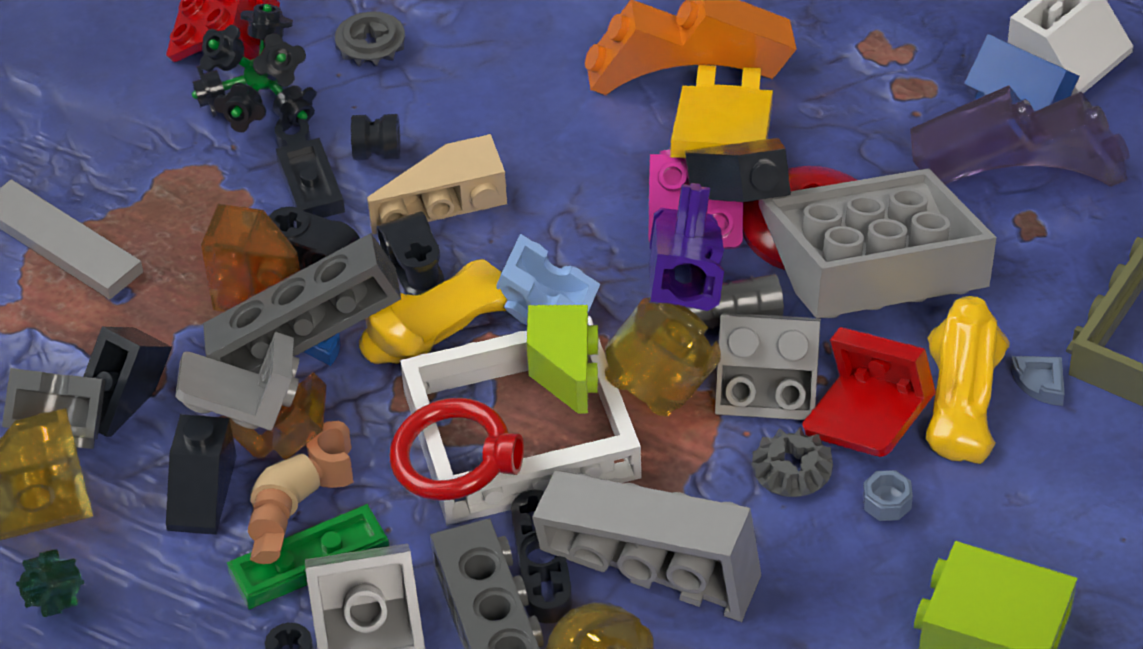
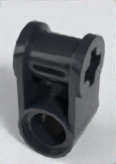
[267,206,360,272]
[376,211,445,295]

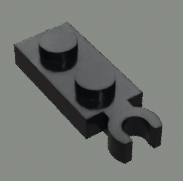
[275,119,345,218]

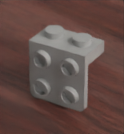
[175,332,299,431]

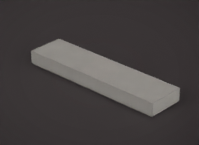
[0,179,143,299]

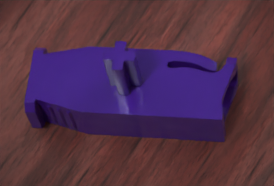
[649,183,724,311]

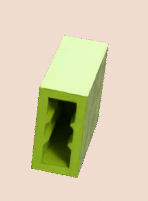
[914,541,1077,649]

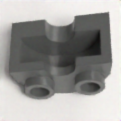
[2,368,106,449]

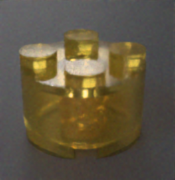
[604,297,721,417]

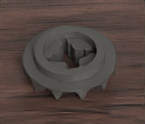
[335,11,405,66]
[752,427,833,497]

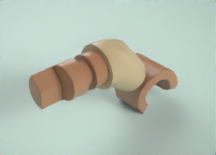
[248,421,354,564]

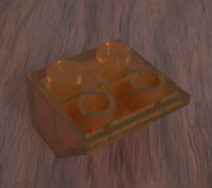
[201,204,300,311]

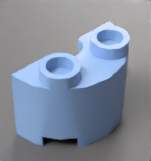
[496,234,600,325]

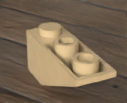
[367,134,507,234]

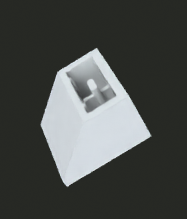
[1008,0,1133,98]

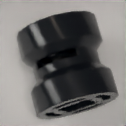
[351,114,400,160]

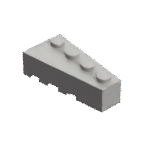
[532,470,762,622]

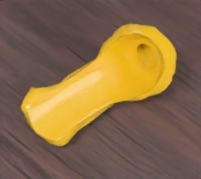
[359,259,507,364]
[926,296,1010,464]

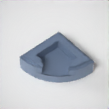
[1011,356,1064,406]

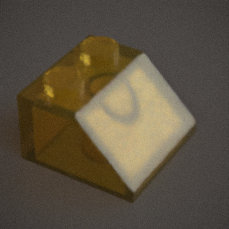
[0,408,94,540]

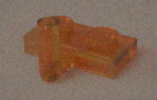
[220,372,327,460]

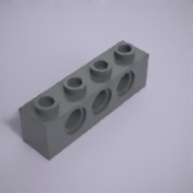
[203,233,401,374]
[430,518,544,649]

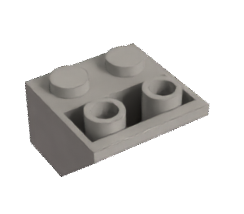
[715,312,821,420]

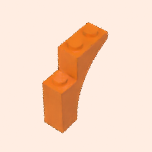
[585,0,797,95]

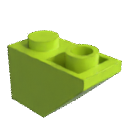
[527,305,598,413]

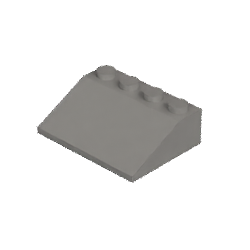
[759,169,997,319]

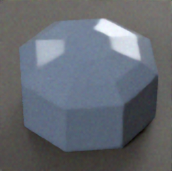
[863,470,913,521]

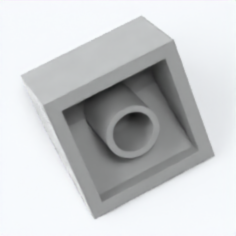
[305,543,425,649]

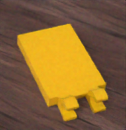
[670,65,773,158]

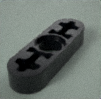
[511,490,572,624]

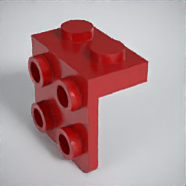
[166,0,280,62]
[802,327,936,457]

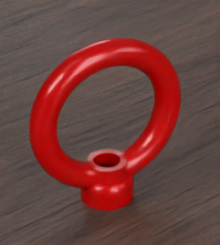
[390,398,524,501]

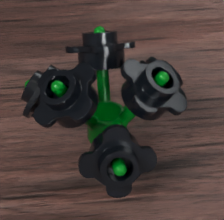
[192,4,317,133]

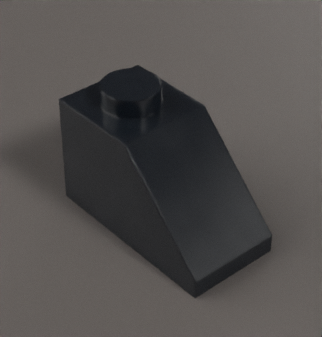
[685,138,791,202]
[83,326,172,437]
[166,414,237,535]

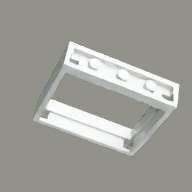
[400,316,641,525]

